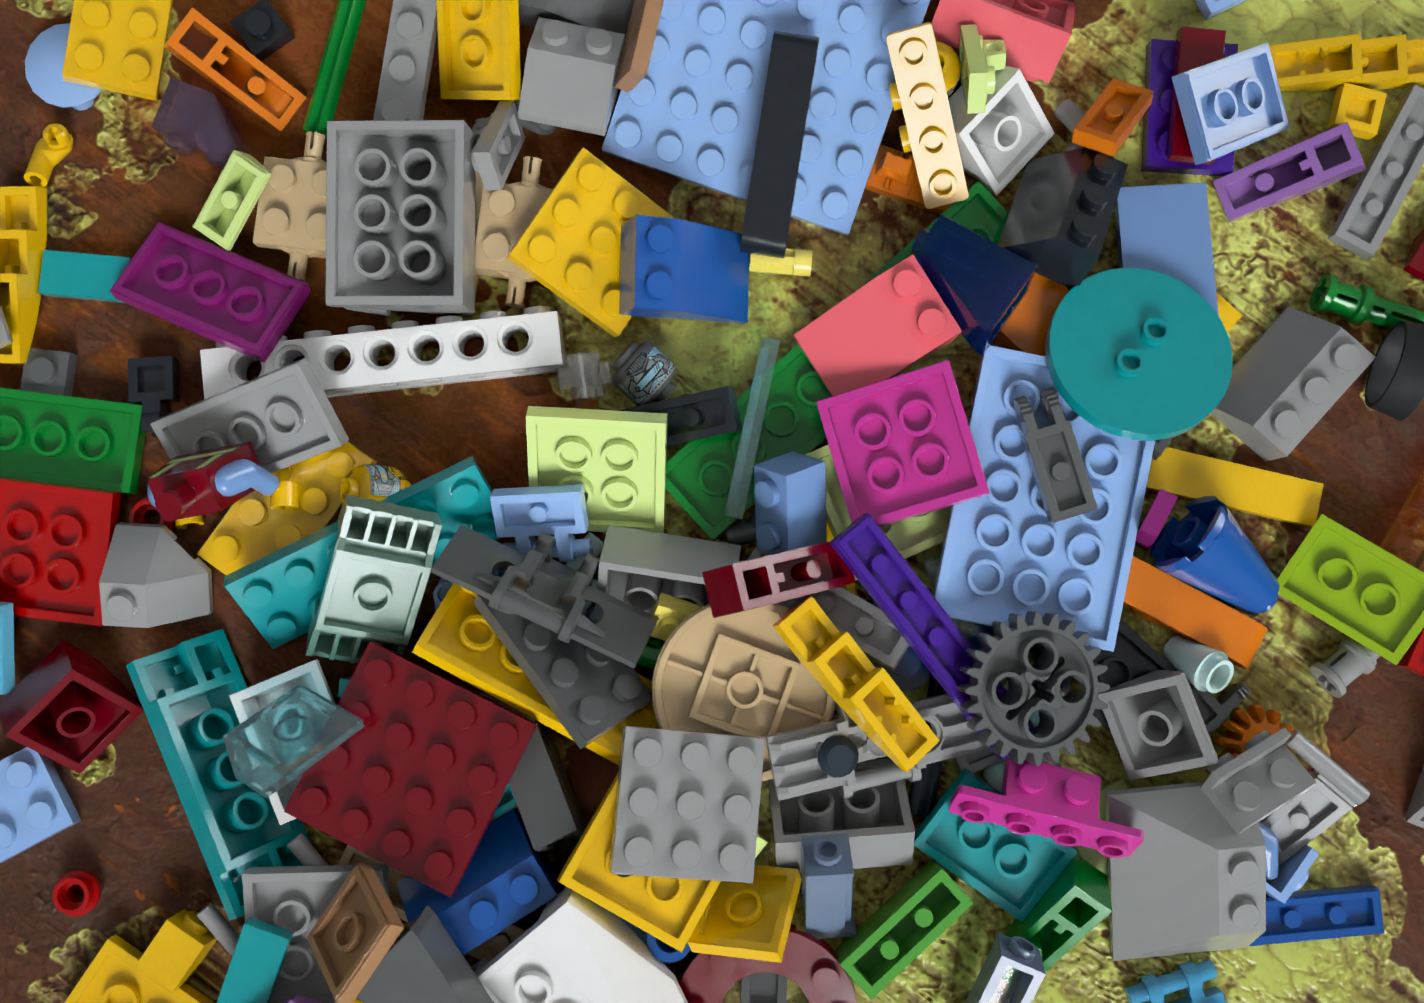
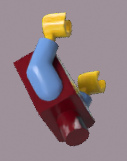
[147,441,299,529]

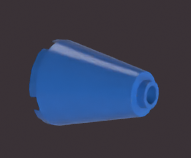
[1151,496,1280,615]

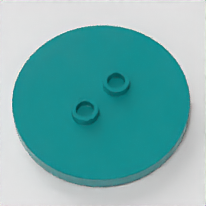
[1045,268,1233,441]

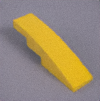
[1269,33,1424,92]
[0,186,47,364]
[772,596,940,772]

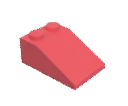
[793,255,962,397]

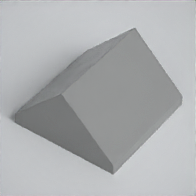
[1098,670,1219,781]

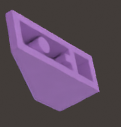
[1213,122,1366,222]

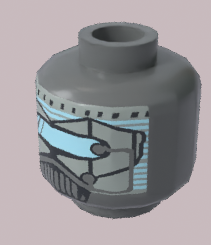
[611,341,677,406]

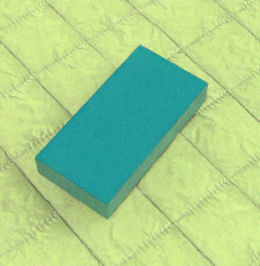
[38,250,132,303]
[217,917,294,1003]

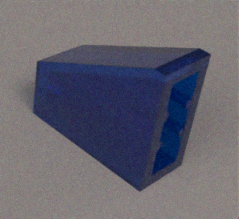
[912,215,1037,356]

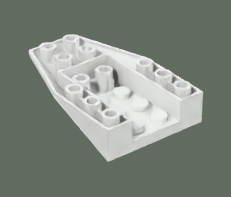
[471,887,688,1003]

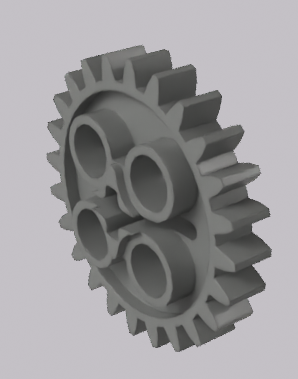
[957,611,1110,766]

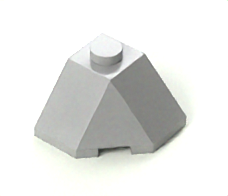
[99,522,213,628]

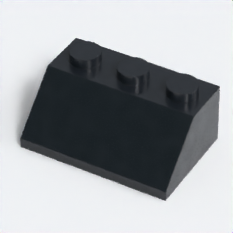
[993,147,1128,288]

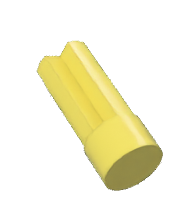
[749,248,813,277]

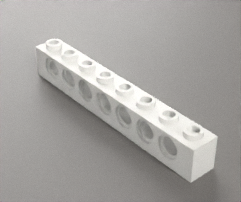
[200,306,567,399]

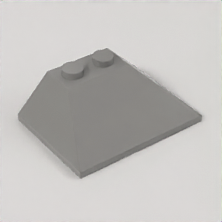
[1105,781,1266,961]

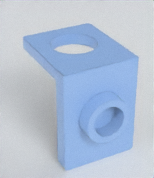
[1266,845,1319,904]

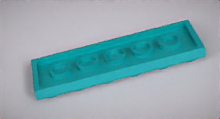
[224,456,502,649]

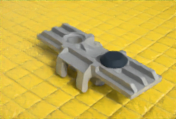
[765,693,987,801]

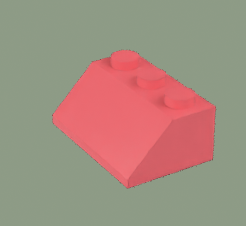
[931,0,1076,83]

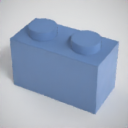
[754,451,827,555]

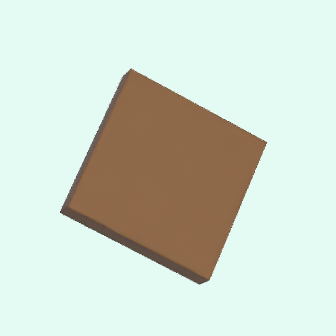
[307,862,404,1003]

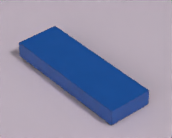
[1249,884,1384,946]

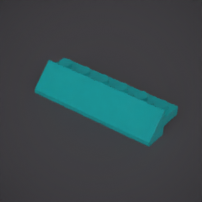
[126,629,312,921]

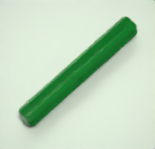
[303,0,366,138]

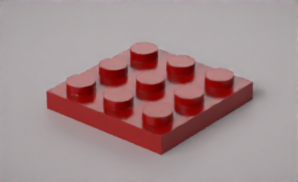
[0,477,121,626]

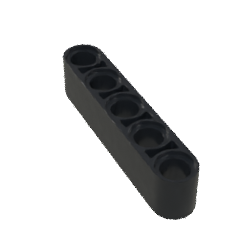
[740,31,819,259]

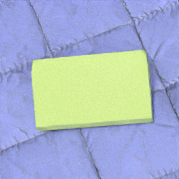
[193,150,272,251]

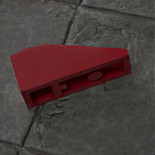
[702,541,856,618]

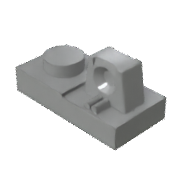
[471,100,525,190]

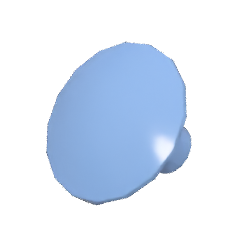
[25,23,103,111]

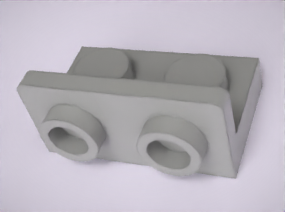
[1200,727,1317,835]

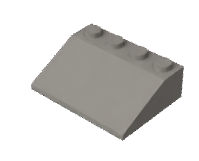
[326,120,476,313]

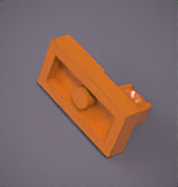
[1072,78,1154,157]
[865,144,952,215]

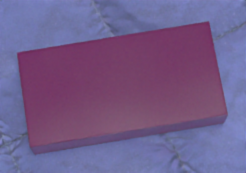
[1135,489,1178,551]

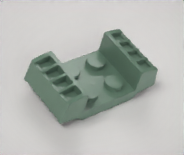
[306,494,442,663]

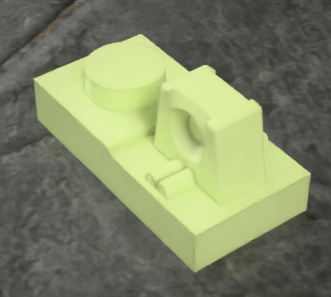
[959,24,1006,114]

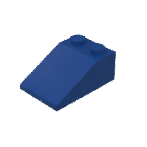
[619,215,749,324]

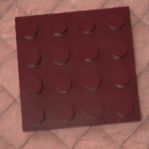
[284,641,538,898]

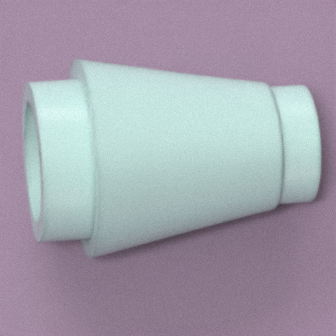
[1163,636,1234,693]

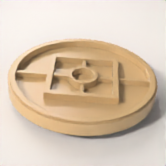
[652,603,835,781]

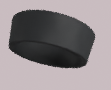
[1365,321,1424,421]

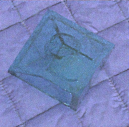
[223,683,364,798]

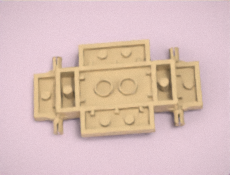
[253,131,553,318]

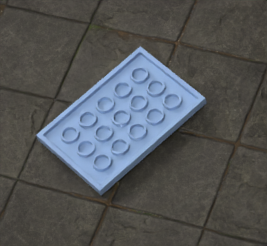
[933,345,1155,652]

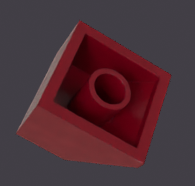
[0,640,144,774]

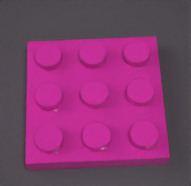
[816,360,990,527]

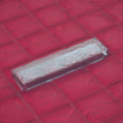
[725,337,780,522]

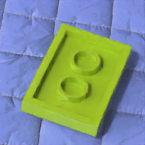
[1277,514,1424,665]

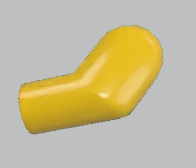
[24,124,73,187]

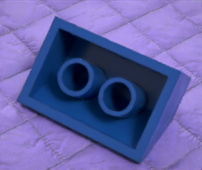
[397,808,562,955]

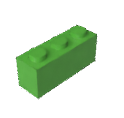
[835,859,974,1000]

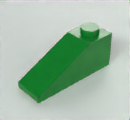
[1001,855,1112,985]

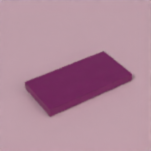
[109,221,311,363]

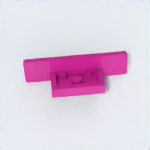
[948,756,1144,858]

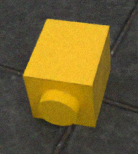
[135,909,217,993]

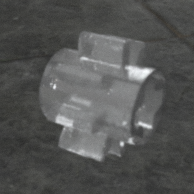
[557,352,613,399]

